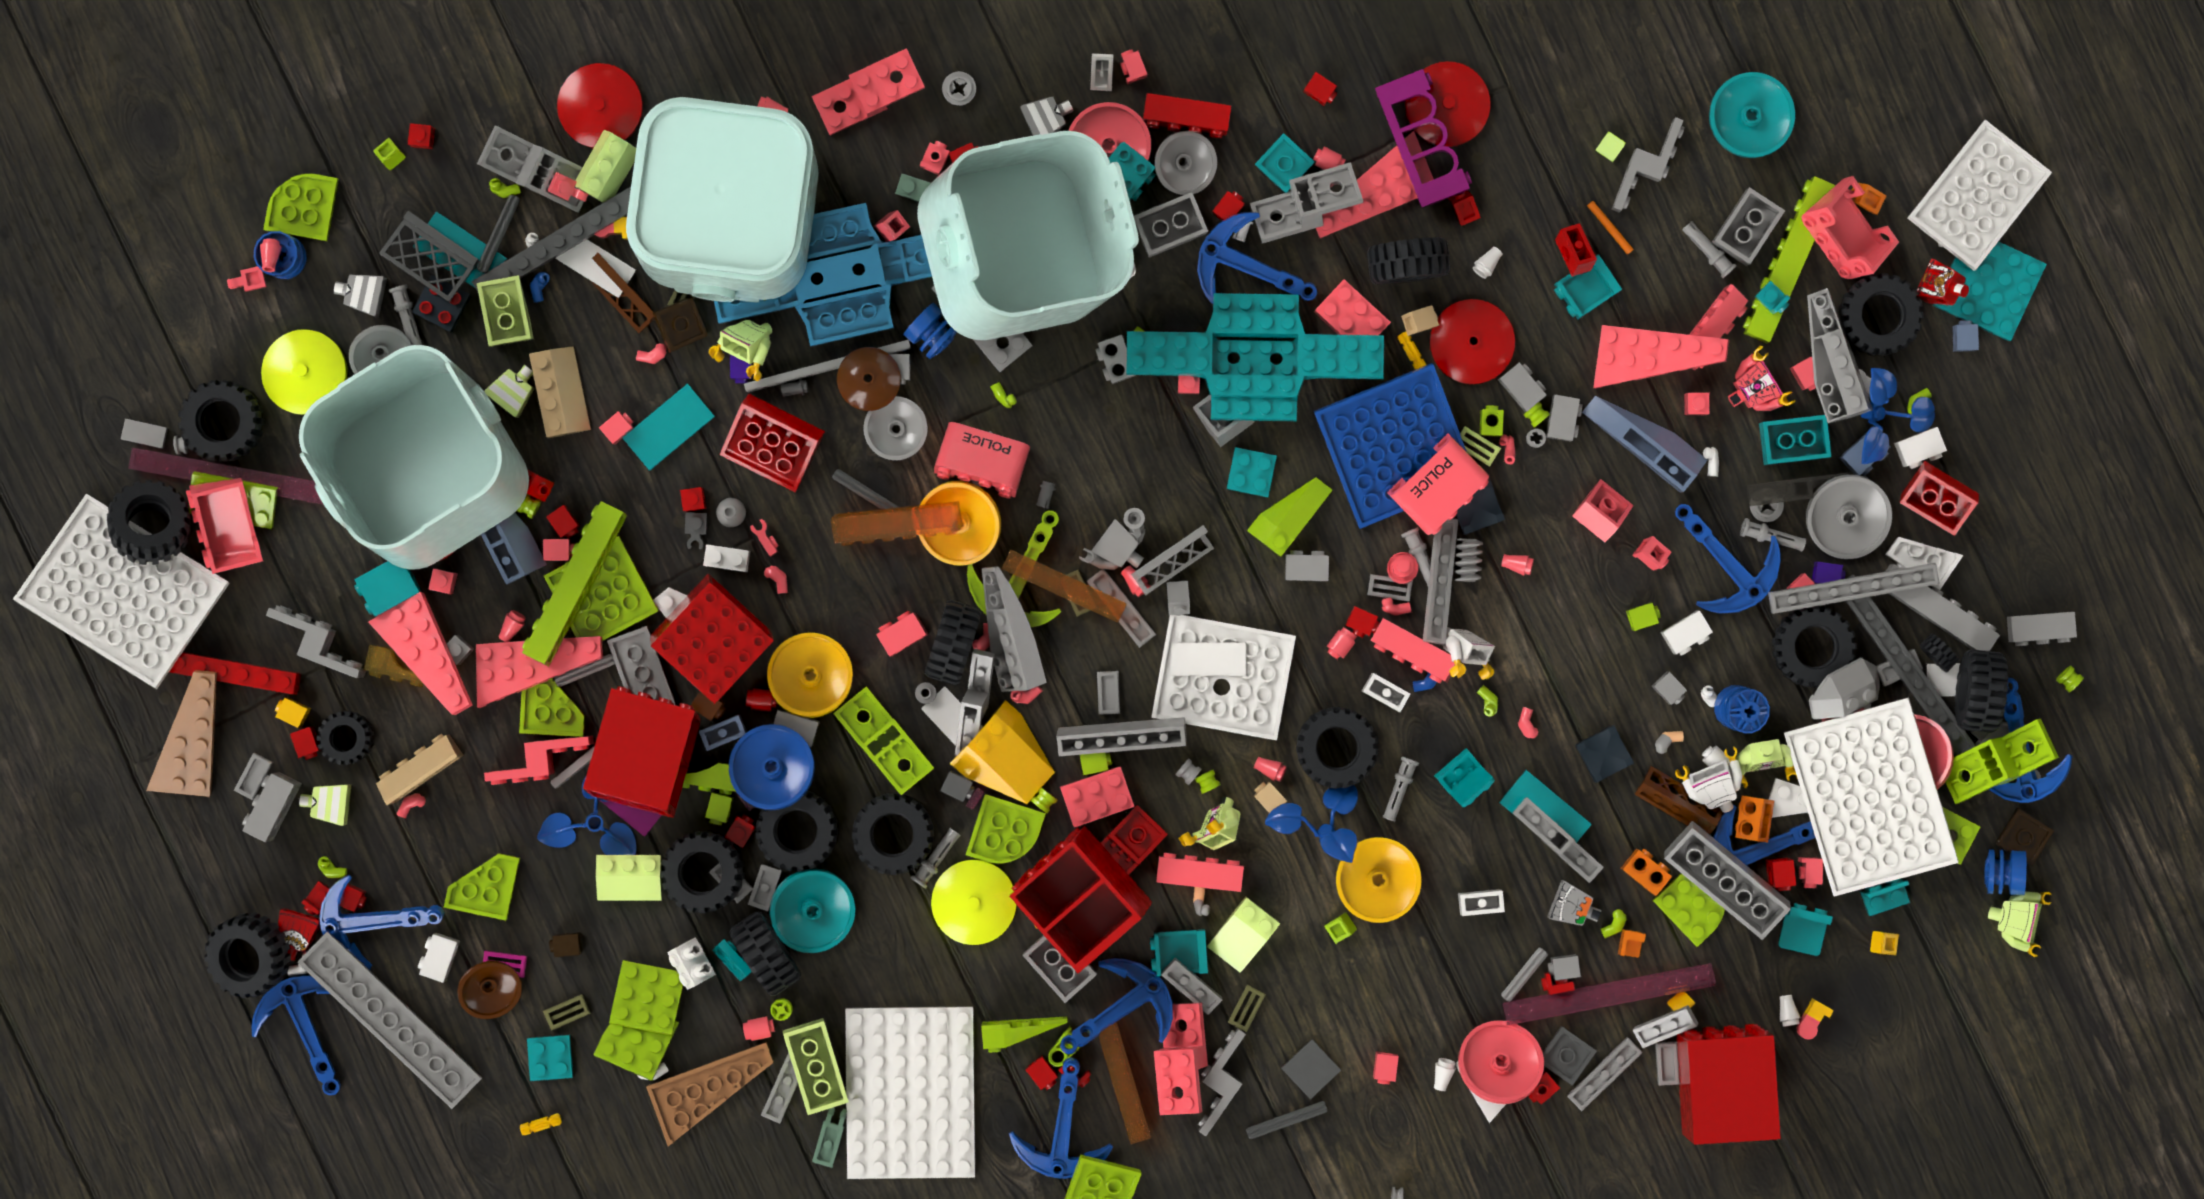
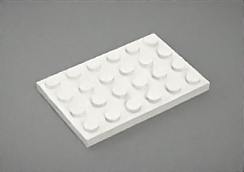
[1907,120,2052,271]

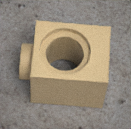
[1401,305,1439,336]
[1254,782,1287,813]

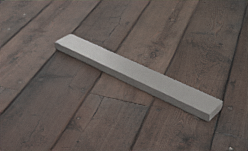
[744,340,911,393]
[1768,563,1939,614]

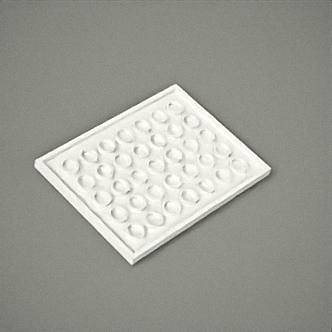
[13,494,230,690]
[1784,697,1959,896]
[845,1007,975,1179]

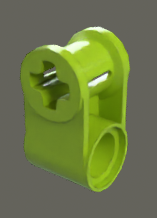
[1048,1026,1080,1067]

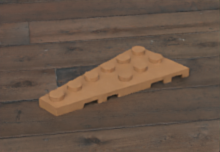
[146,670,217,797]
[646,1042,774,1146]

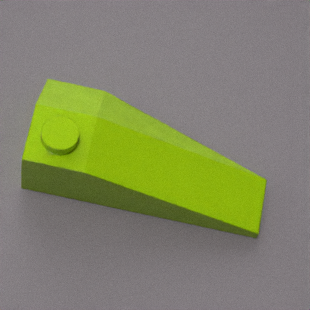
[1247,477,1332,557]
[981,1016,1067,1053]

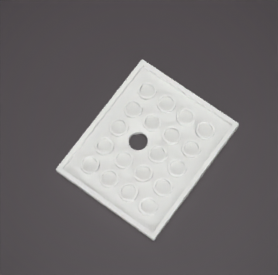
[1151,615,1296,740]

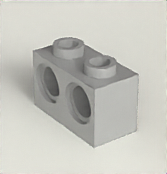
[1095,335,1136,384]

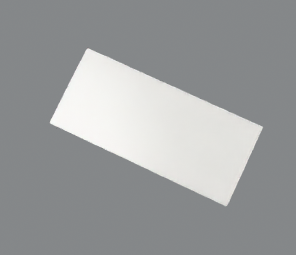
[556,239,636,298]
[1171,643,1246,676]
[1927,663,1960,696]
[921,687,983,746]

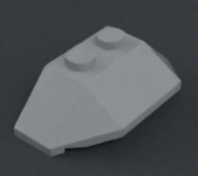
[1809,658,1880,719]

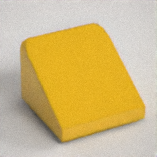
[1870,931,1899,955]
[1667,990,1695,1011]

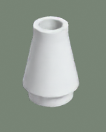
[1473,246,1503,279]
[1779,995,1801,1027]
[1434,1058,1456,1091]

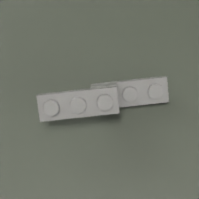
[1611,117,1685,212]
[955,649,995,756]
[1512,797,1604,883]
[1198,1028,1246,1136]

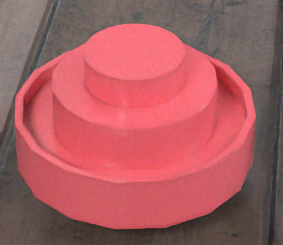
[1387,552,1418,584]

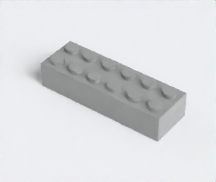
[1664,821,1791,940]

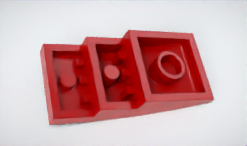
[1100,805,1168,875]

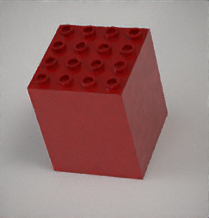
[650,573,774,704]
[583,686,701,818]
[1009,826,1153,973]
[1676,1024,1781,1145]

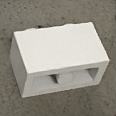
[1894,427,1947,469]
[703,545,751,572]
[1660,611,1713,655]
[1362,673,1410,712]
[1458,889,1505,916]
[418,933,460,983]

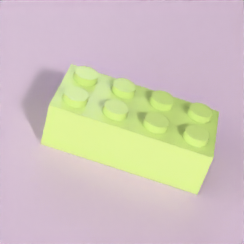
[782,1018,849,1115]

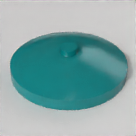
[1709,72,1795,158]
[770,869,855,953]

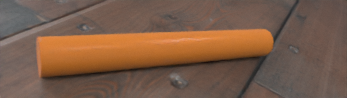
[1587,201,1634,255]

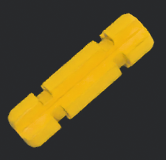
[1398,331,1426,370]
[520,1113,562,1136]

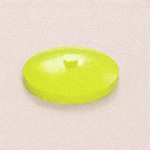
[261,330,347,415]
[931,860,1016,945]

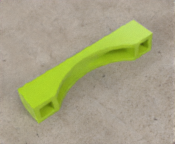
[683,763,736,795]

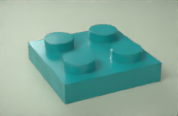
[1255,133,1315,193]
[1226,447,1277,498]
[712,939,752,981]
[527,1035,573,1081]

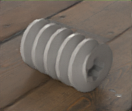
[1454,538,1483,582]

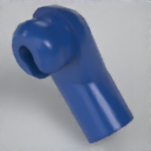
[530,272,550,303]
[1412,672,1437,692]

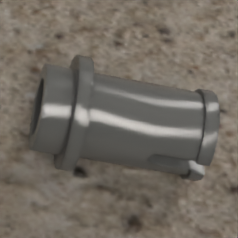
[781,378,809,397]
[1036,481,1056,509]

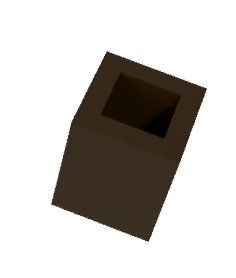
[549,932,582,957]

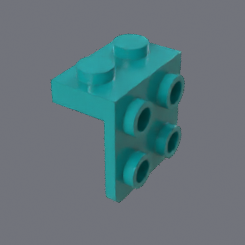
[1109,142,1156,201]
[1434,748,1495,807]
[1778,903,1833,956]

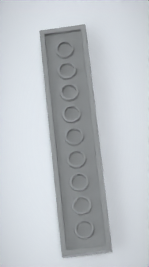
[297,931,482,1109]

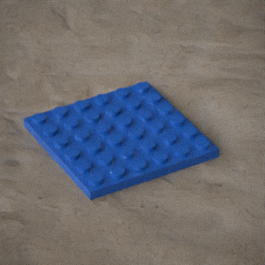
[1313,363,1467,529]

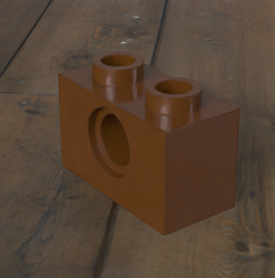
[691,691,726,721]

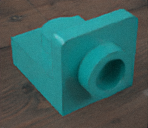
[1754,281,1791,314]

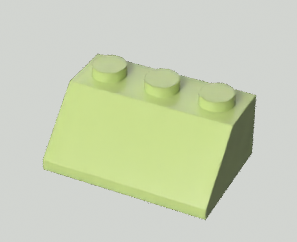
[575,130,636,203]
[596,855,662,901]

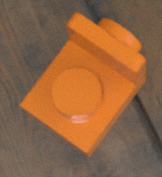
[1851,183,1886,215]

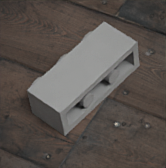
[2007,612,2077,646]

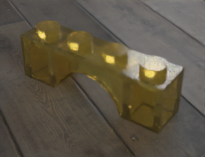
[364,645,456,687]

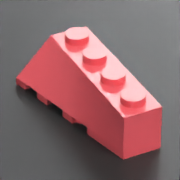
[1689,284,1748,370]

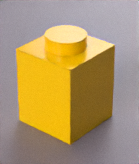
[275,697,311,728]

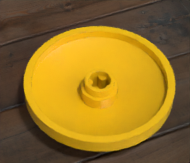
[917,481,1001,566]
[767,633,853,718]
[1336,837,1421,923]

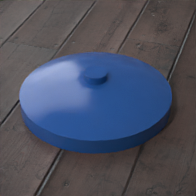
[729,724,815,810]

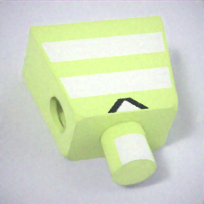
[484,365,534,418]
[299,784,351,826]

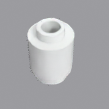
[1702,745,1730,767]

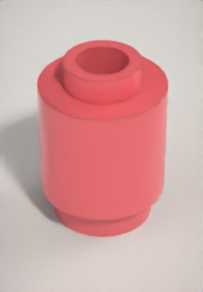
[1313,146,1346,170]
[1327,627,1357,660]
[743,1016,775,1041]

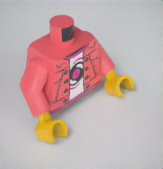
[1728,346,1795,411]

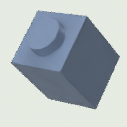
[1952,321,1979,352]

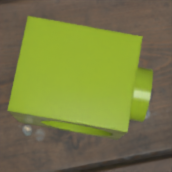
[1479,406,1504,437]
[1626,603,1661,631]
[1080,753,1112,775]
[705,792,734,825]

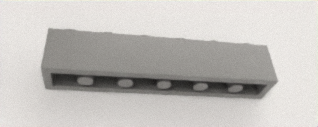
[1886,563,2000,651]
[1056,717,1187,756]

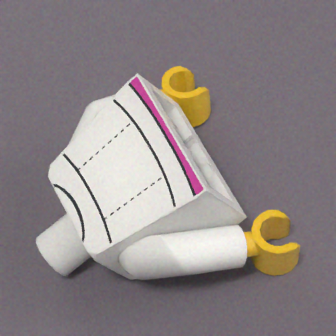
[1443,627,1495,680]
[1675,746,1742,813]

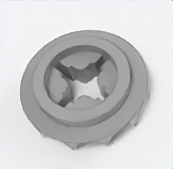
[942,71,976,106]
[1749,488,1784,522]

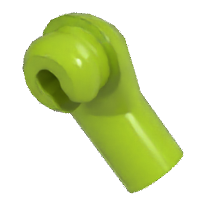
[489,178,521,198]
[990,382,1017,408]
[1907,388,1932,414]
[1476,685,1498,717]
[318,856,347,878]
[1601,909,1627,938]

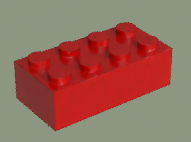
[1143,93,1231,138]

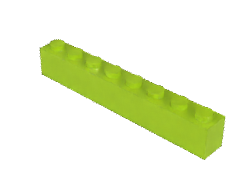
[1743,176,1835,344]
[522,501,627,667]

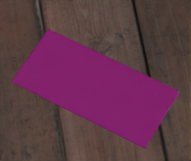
[599,800,662,837]

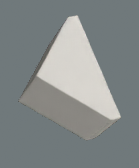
[1090,54,1113,91]

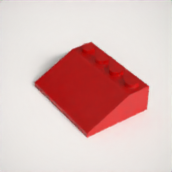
[719,394,825,492]

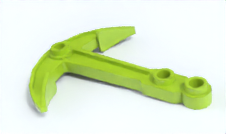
[967,511,1061,627]

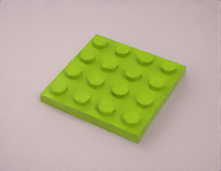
[544,536,659,641]

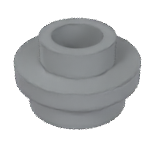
[915,682,937,704]

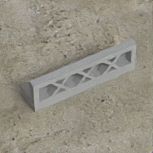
[1131,525,1214,595]

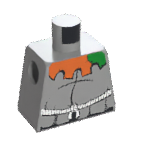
[1547,880,1601,926]

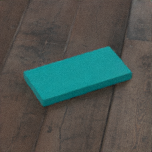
[413,212,507,288]
[623,384,715,471]
[1499,770,1592,843]

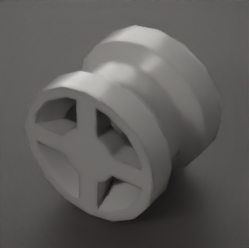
[1175,758,1202,785]

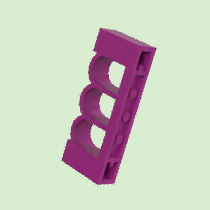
[1375,69,1472,208]

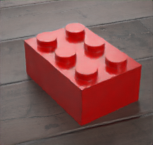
[1900,461,1979,536]

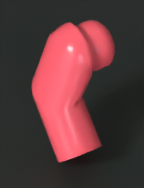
[1381,598,1411,616]
[972,623,990,651]
[396,793,426,819]

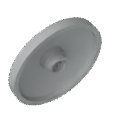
[1806,475,1892,559]

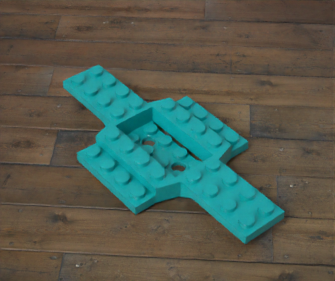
[1126,293,1384,421]

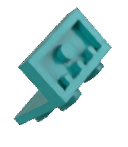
[1860,878,1910,916]

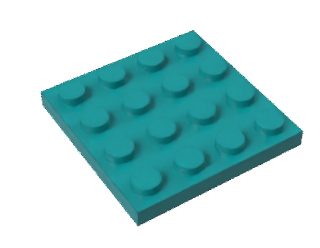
[1932,241,2047,341]

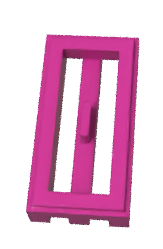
[483,951,527,978]

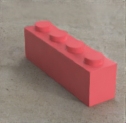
[1371,618,1455,683]
[1156,853,1244,892]

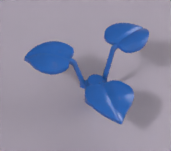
[1860,368,1935,464]
[537,776,636,855]
[1265,785,1358,863]

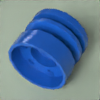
[254,231,307,279]
[903,303,957,359]
[1714,685,1770,733]
[1984,849,2027,895]

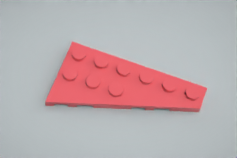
[1316,131,1434,238]
[1593,325,1729,389]
[368,592,473,715]
[476,636,603,708]

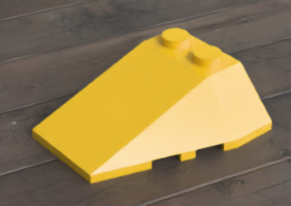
[950,700,1055,804]

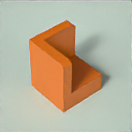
[1618,929,1646,958]

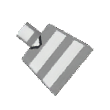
[1020,97,1074,135]
[334,275,387,318]

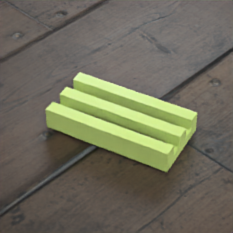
[1460,426,1501,467]

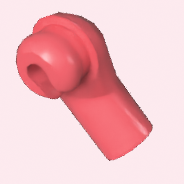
[636,343,667,364]
[1499,434,1516,464]
[764,566,788,594]
[1010,686,1043,704]
[1518,707,1538,738]

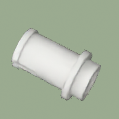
[1232,222,1253,242]

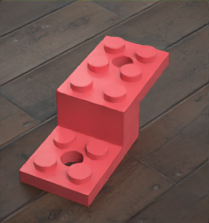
[812,48,925,136]
[484,736,594,785]
[1154,1002,1208,1115]

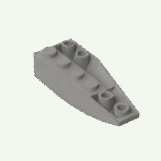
[1807,288,1872,423]
[982,566,1047,692]

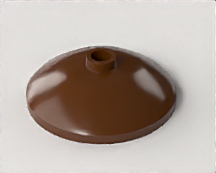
[837,347,901,411]
[457,961,522,1019]

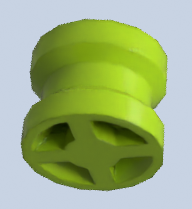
[1523,401,1550,427]
[517,494,541,519]
[2056,666,2084,692]
[1195,770,1221,794]
[1031,787,1058,813]
[770,998,793,1021]

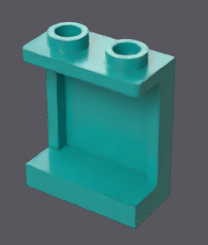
[1554,254,1622,319]
[354,561,422,617]
[1150,929,1208,976]

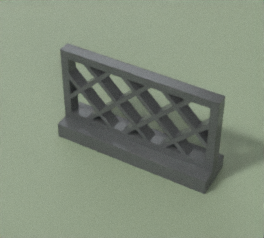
[379,211,479,303]

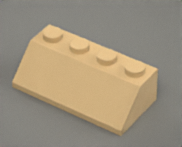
[529,347,591,438]
[376,734,464,805]

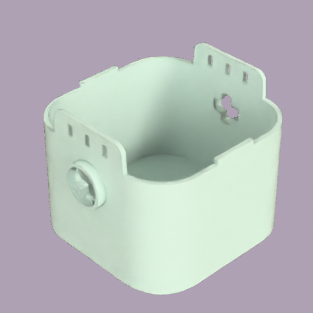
[626,97,819,302]
[917,131,1139,340]
[299,345,529,569]

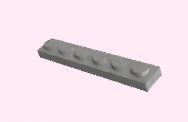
[1423,518,1458,645]

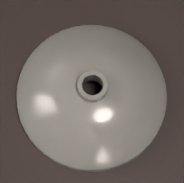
[1155,131,1217,195]
[349,325,412,374]
[864,396,928,460]

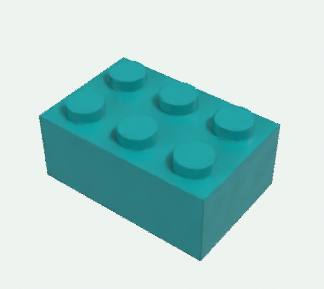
[1759,415,1831,465]

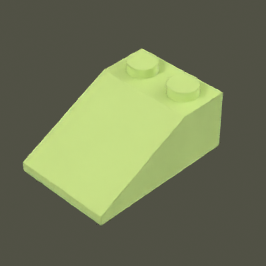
[477,275,534,347]
[1207,896,1280,973]

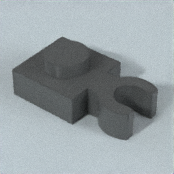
[685,512,708,549]

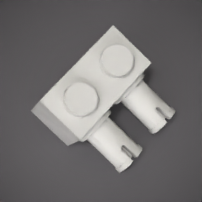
[667,937,716,990]

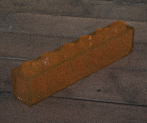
[831,501,963,546]
[1001,550,1127,623]
[1099,1022,1151,1144]

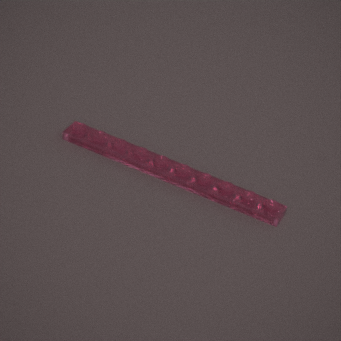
[128,448,323,504]
[1502,963,1716,1025]

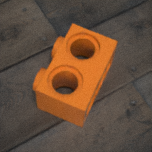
[1735,796,1774,843]
[1621,849,1672,896]

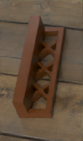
[590,253,655,334]
[1635,766,1723,835]

